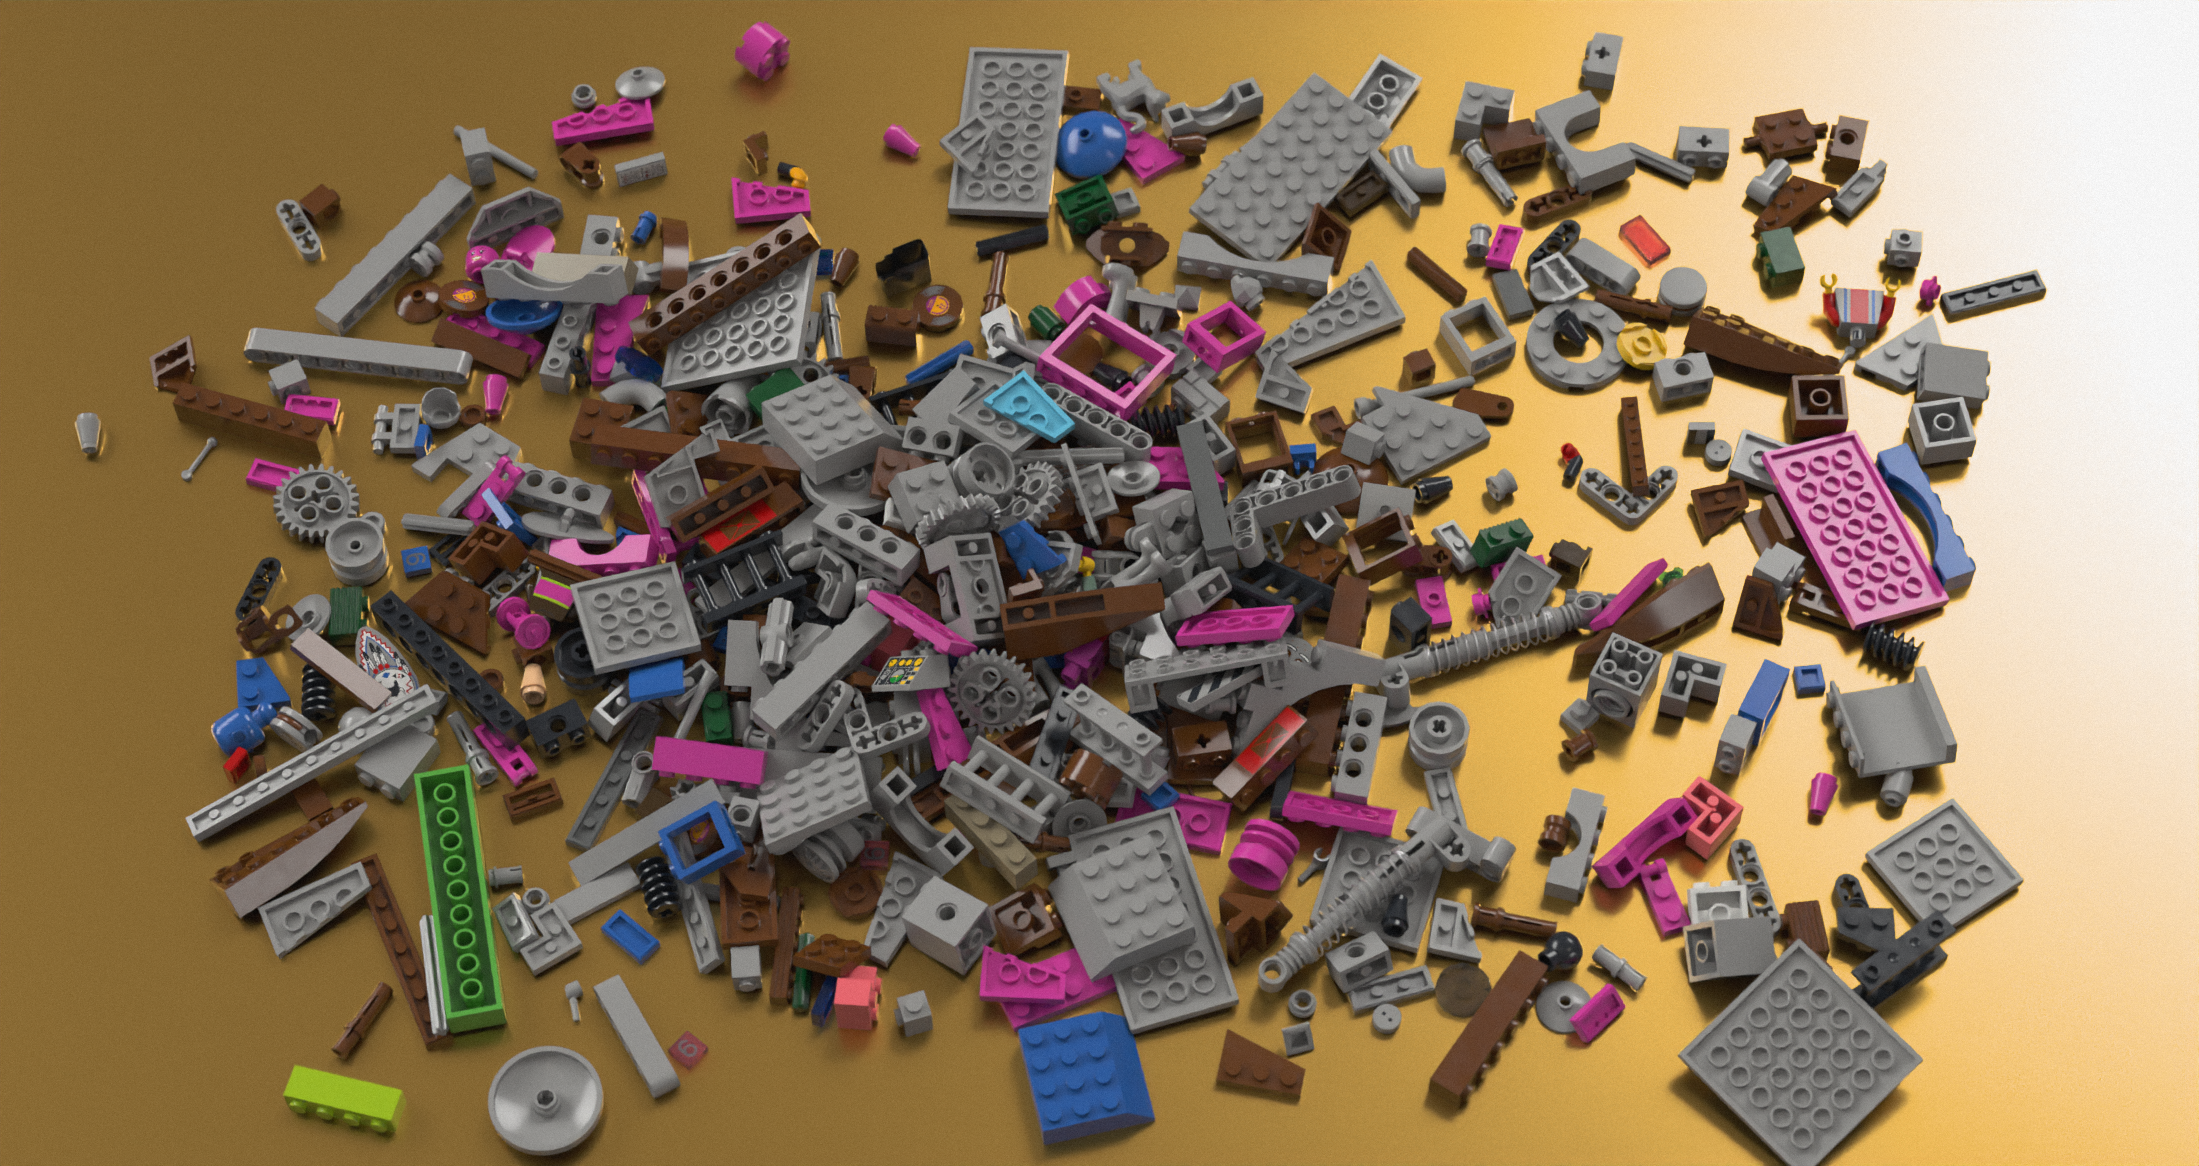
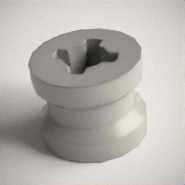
[1485,468,1518,501]

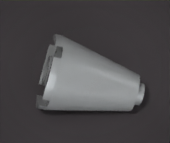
[701,374,762,437]

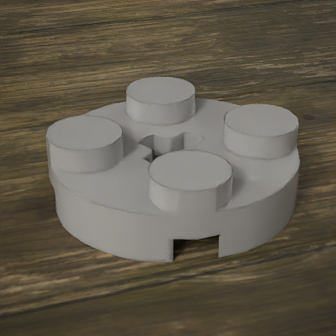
[1145,329,1195,380]

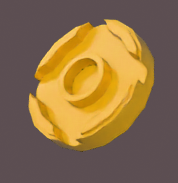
[1616,323,1667,370]

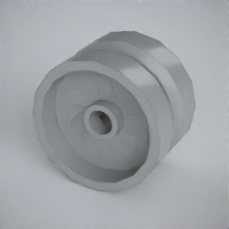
[325,518,389,586]
[1408,701,1470,771]

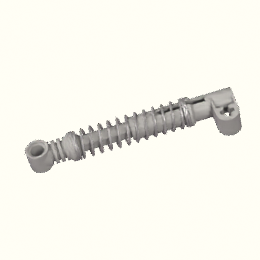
[1375,592,1602,708]
[1258,815,1471,993]

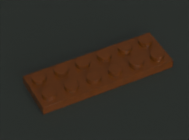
[718,806,779,950]

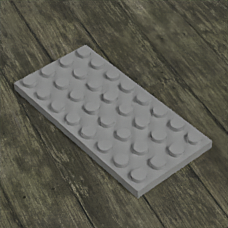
[948,47,1069,218]
[1189,72,1393,262]
[1068,806,1239,1034]

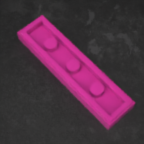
[447,313,546,368]
[1589,558,1668,632]

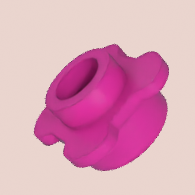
[1919,275,1941,306]
[1471,588,1492,619]

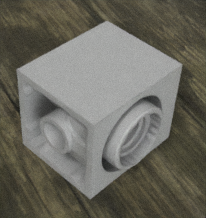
[1586,633,1663,728]
[901,876,997,975]

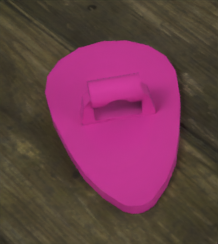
[495,225,555,300]

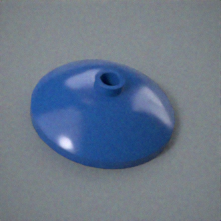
[1056,111,1127,179]
[486,299,563,335]

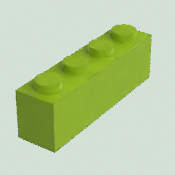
[283,1065,407,1132]

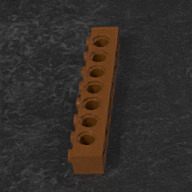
[628,213,822,356]

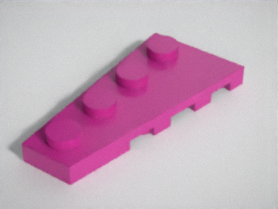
[552,97,655,146]
[591,295,650,386]

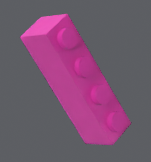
[652,736,768,789]

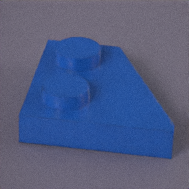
[481,488,538,546]
[999,520,1067,580]
[236,657,292,711]

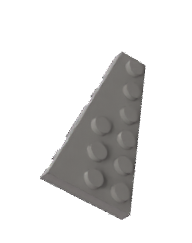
[1255,259,1406,372]

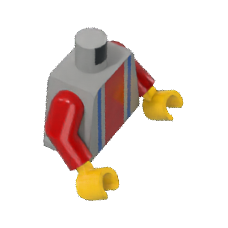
[1819,273,1901,348]

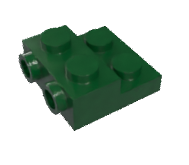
[1055,174,1120,235]

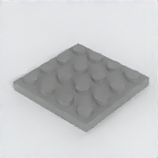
[570,561,701,675]
[756,746,872,854]
[1865,798,2024,927]
[1310,826,1444,953]

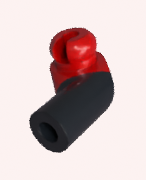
[1560,443,1584,482]

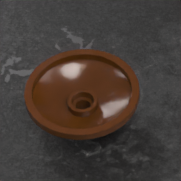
[1311,447,1389,516]

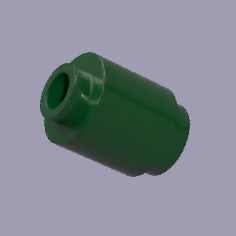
[1028,305,1065,341]

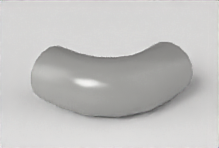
[1389,145,1446,193]
[599,379,667,413]

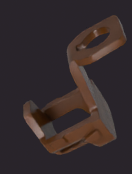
[235,604,303,654]

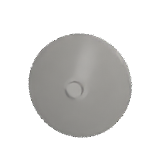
[801,461,886,516]
[488,1046,604,1155]

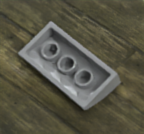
[1349,54,1422,128]

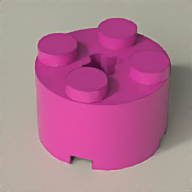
[734,21,790,81]

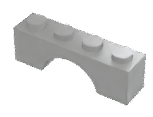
[1161,77,1263,139]
[1544,787,1608,902]

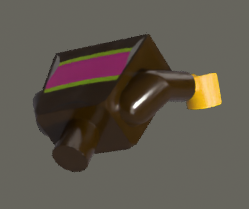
[525,566,579,636]

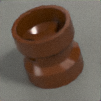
[1538,815,1572,853]

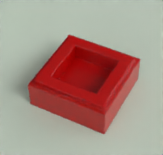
[223,746,252,784]

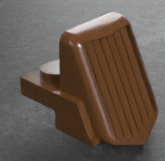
[1219,892,1293,966]

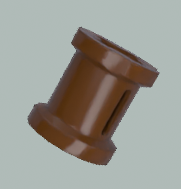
[1561,728,1598,762]

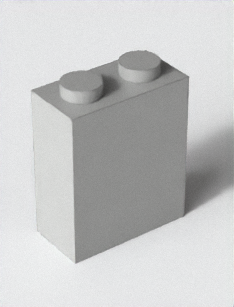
[1917,342,1991,409]
[355,725,441,802]

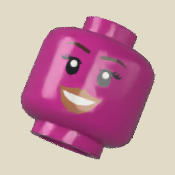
[465,246,499,284]

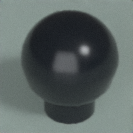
[1538,931,1583,972]

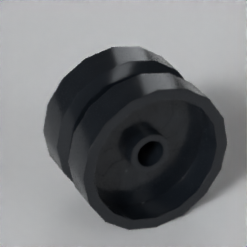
[554,627,617,697]

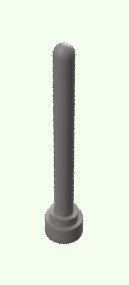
[1354,376,1475,419]

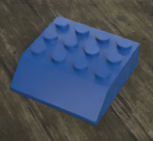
[1018,1011,1155,1145]

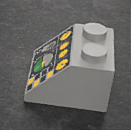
[872,649,950,692]

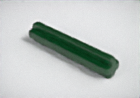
[792,933,815,1012]

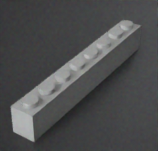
[314,174,476,337]

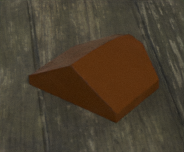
[149,335,198,393]

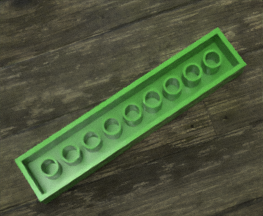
[414,764,507,1033]

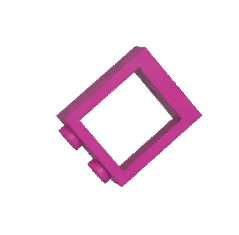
[1182,301,1266,373]

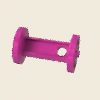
[496,597,550,649]

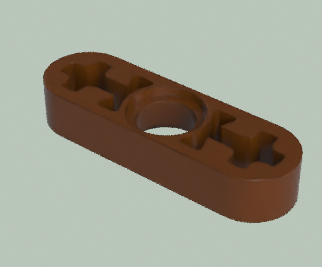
[1523,185,1592,224]

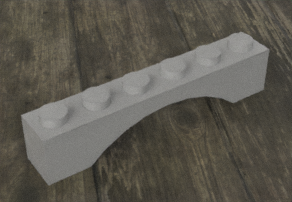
[1177,231,1334,296]
[481,259,628,306]

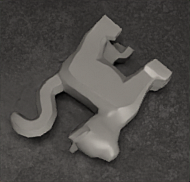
[1096,59,1171,134]

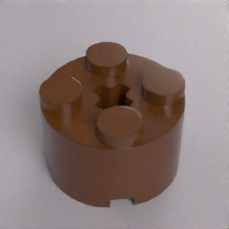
[1058,749,1124,810]

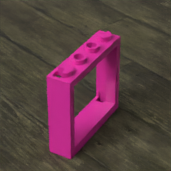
[1036,304,1176,421]

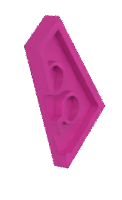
[1118,118,1185,185]
[731,177,811,224]
[917,687,971,771]
[980,945,1066,1004]

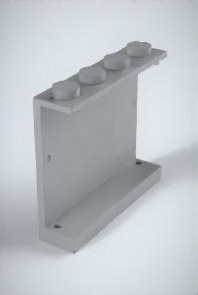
[1826,665,1958,778]

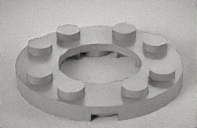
[1526,299,1627,390]

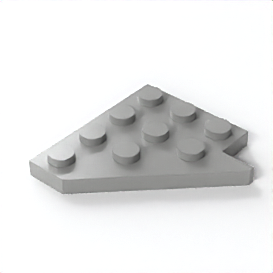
[1361,386,1491,485]

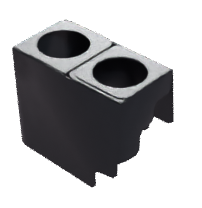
[875,239,932,297]

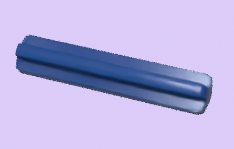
[905,340,974,384]

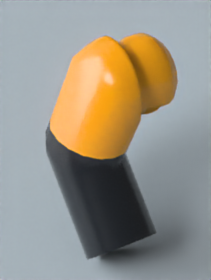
[777,162,808,189]

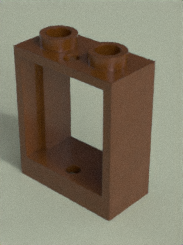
[1225,411,1293,487]
[1342,507,1424,586]

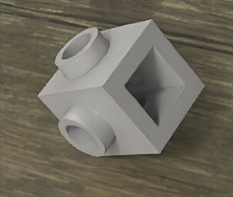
[1883,229,1923,267]

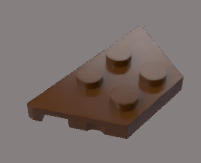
[405,571,491,654]

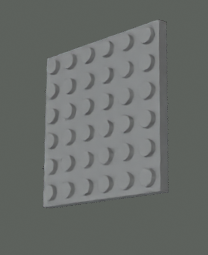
[661,234,822,393]
[1678,939,1924,1166]

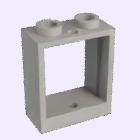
[1439,296,1517,376]

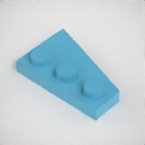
[983,370,1075,443]

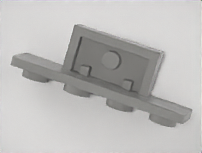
[1059,443,1119,546]

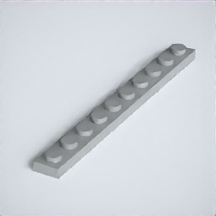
[185,684,440,842]

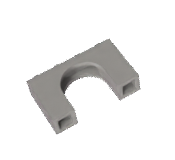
[1533,90,1636,195]
[869,766,974,875]

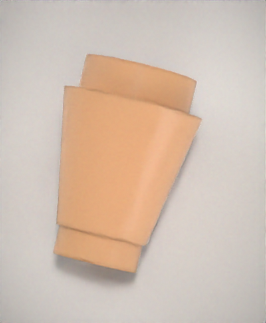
[520,663,547,705]

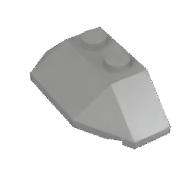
[466,187,564,250]

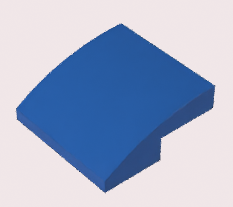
[629,657,686,703]

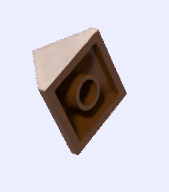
[1301,203,1352,273]

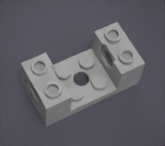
[923,533,1007,649]

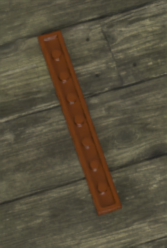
[351,853,453,1050]

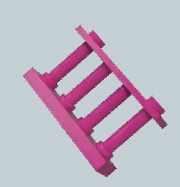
[631,469,708,564]

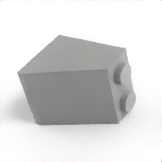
[1683,916,1777,983]

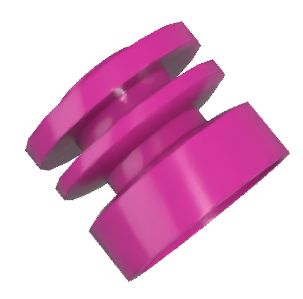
[1228,819,1300,891]

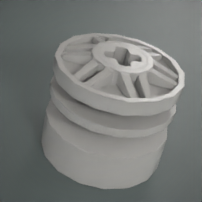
[947,442,1015,499]
[792,821,865,883]

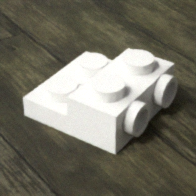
[1687,880,1748,925]

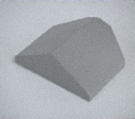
[1530,252,1589,304]

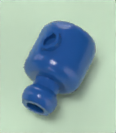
[211,701,278,758]

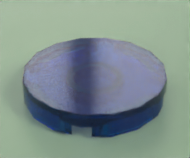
[614,346,664,382]

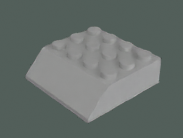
[762,375,903,485]
[1048,834,1194,982]

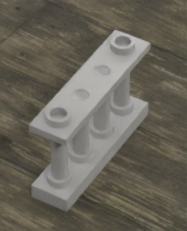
[1063,684,1168,796]
[940,735,1071,843]

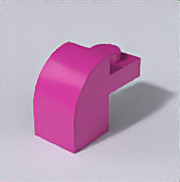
[1054,276,1112,324]

